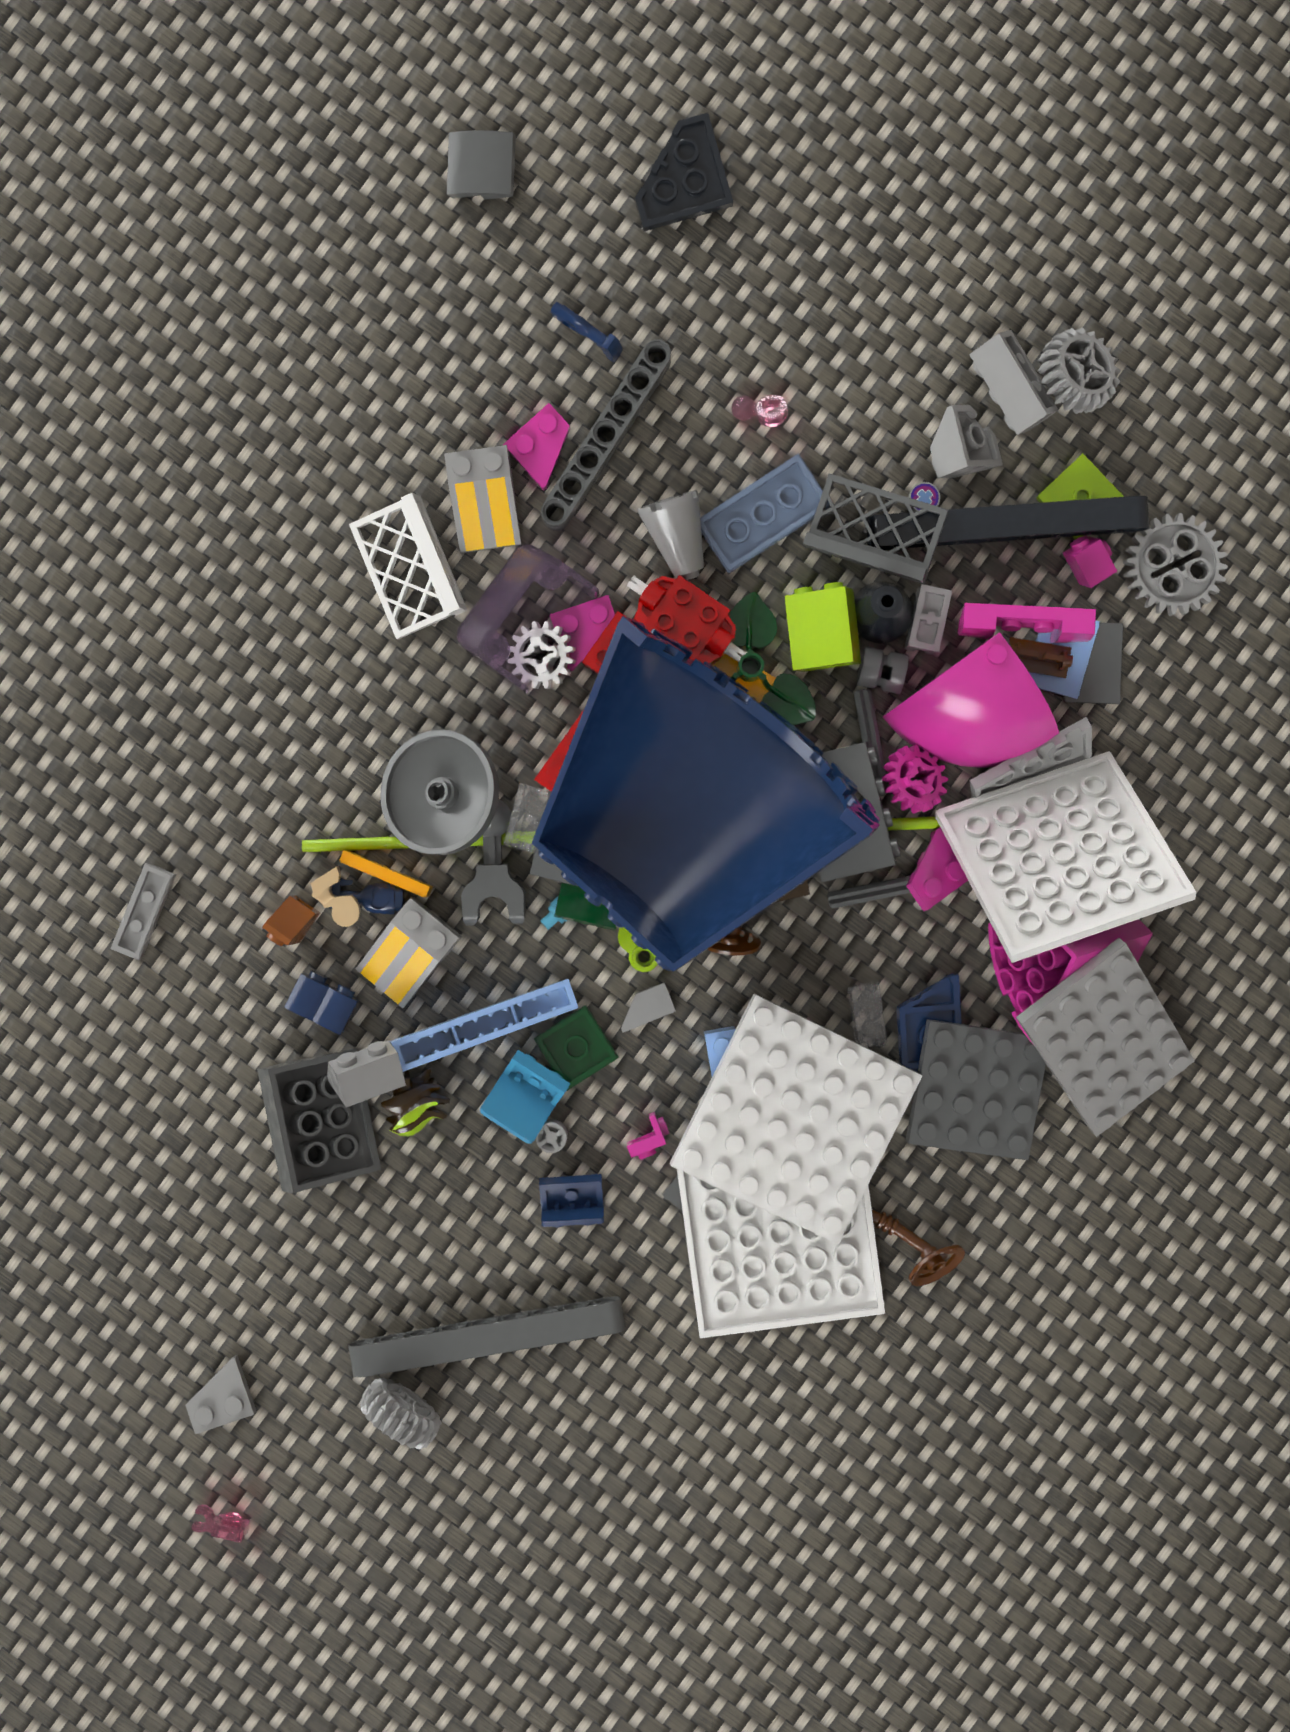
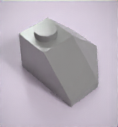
[930,405,1003,478]

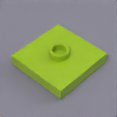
[1036,453,1124,540]

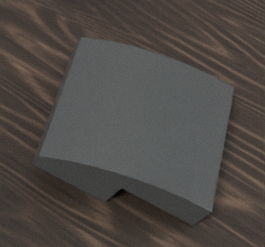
[447,130,516,200]

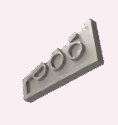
[970,717,1092,798]

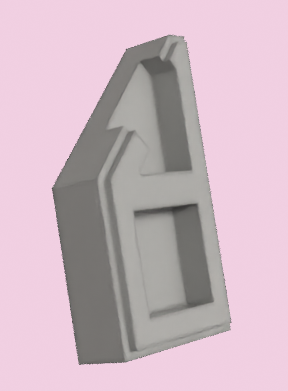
[621,982,676,1033]

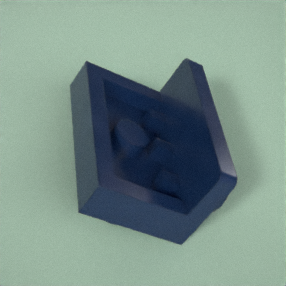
[539,1174,604,1228]

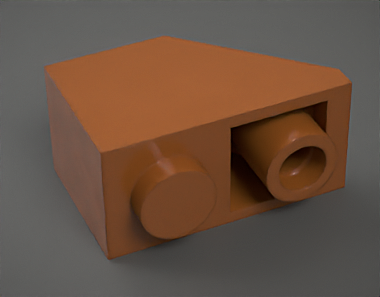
[262,895,320,947]

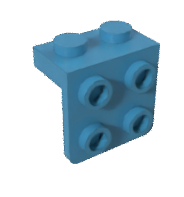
[480,1050,570,1144]

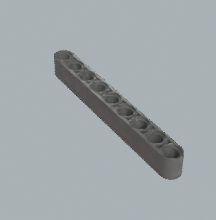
[348,1296,626,1377]

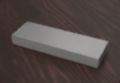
[110,863,176,960]

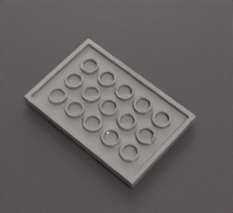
[1016,938,1195,1137]

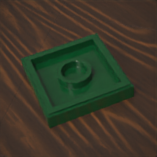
[554,882,616,931]
[534,1005,619,1091]

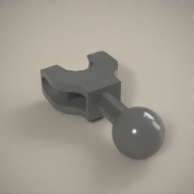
[461,799,526,926]

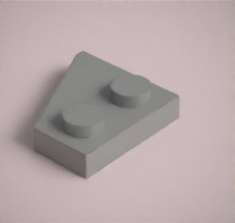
[185,1355,256,1434]

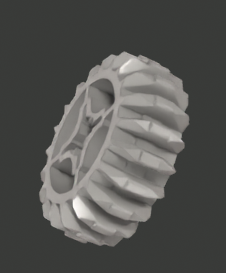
[1037,328,1121,414]
[359,1378,442,1449]

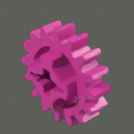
[882,744,948,814]

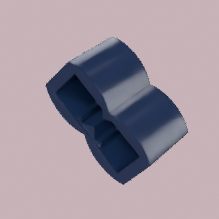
[284,970,359,1035]

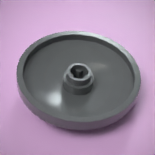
[380,730,499,855]

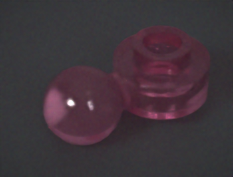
[731,395,788,427]

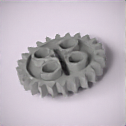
[1123,513,1228,616]

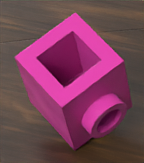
[1063,536,1117,588]

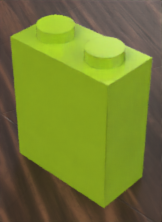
[785,582,861,672]

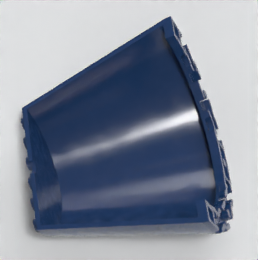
[532,616,880,972]

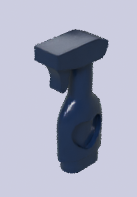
[551,302,623,363]
[330,877,404,914]

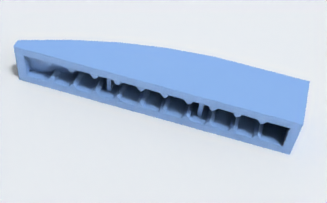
[389,979,578,1072]

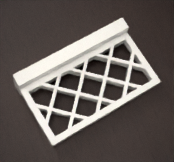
[349,493,468,639]

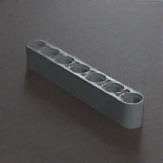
[541,339,671,531]

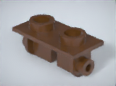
[1008,637,1073,678]

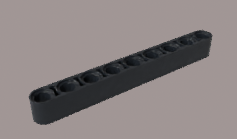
[866,496,1150,550]

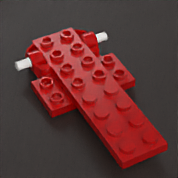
[534,575,747,792]

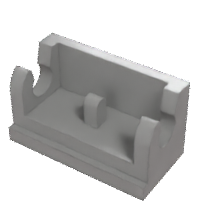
[904,584,952,654]

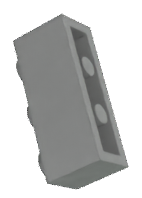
[969,330,1059,435]

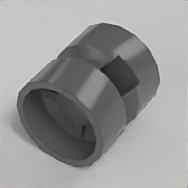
[856,646,909,694]

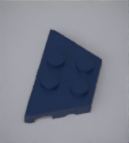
[896,973,962,1072]

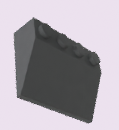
[257,1048,381,1193]

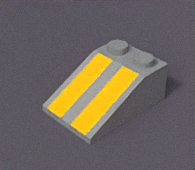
[444,445,522,553]
[356,897,463,1008]

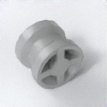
[536,1119,568,1153]

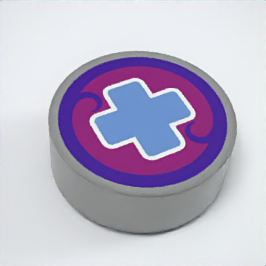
[908,482,940,512]

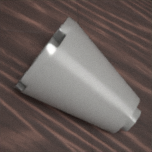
[637,490,704,580]

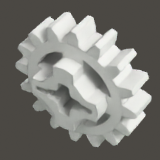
[507,621,576,689]

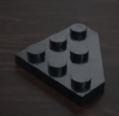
[635,112,733,232]

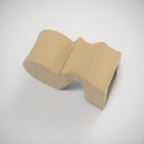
[310,866,361,927]

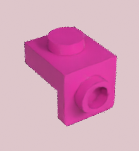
[627,1111,670,1159]

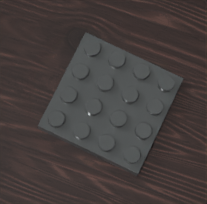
[906,1019,1046,1160]

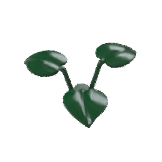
[730,592,816,725]

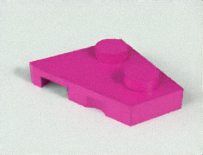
[503,403,570,491]
[550,595,615,672]
[906,827,968,912]

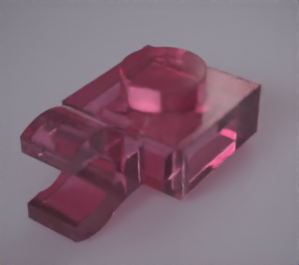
[191,1505,250,1543]

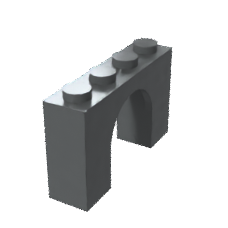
[819,742,901,882]

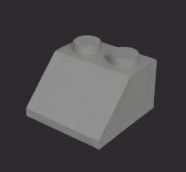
[327,1040,406,1108]

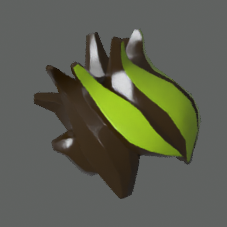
[381,1068,450,1137]

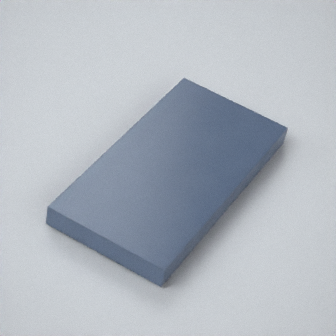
[700,453,831,575]

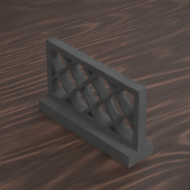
[803,473,949,585]

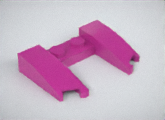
[957,603,1096,643]

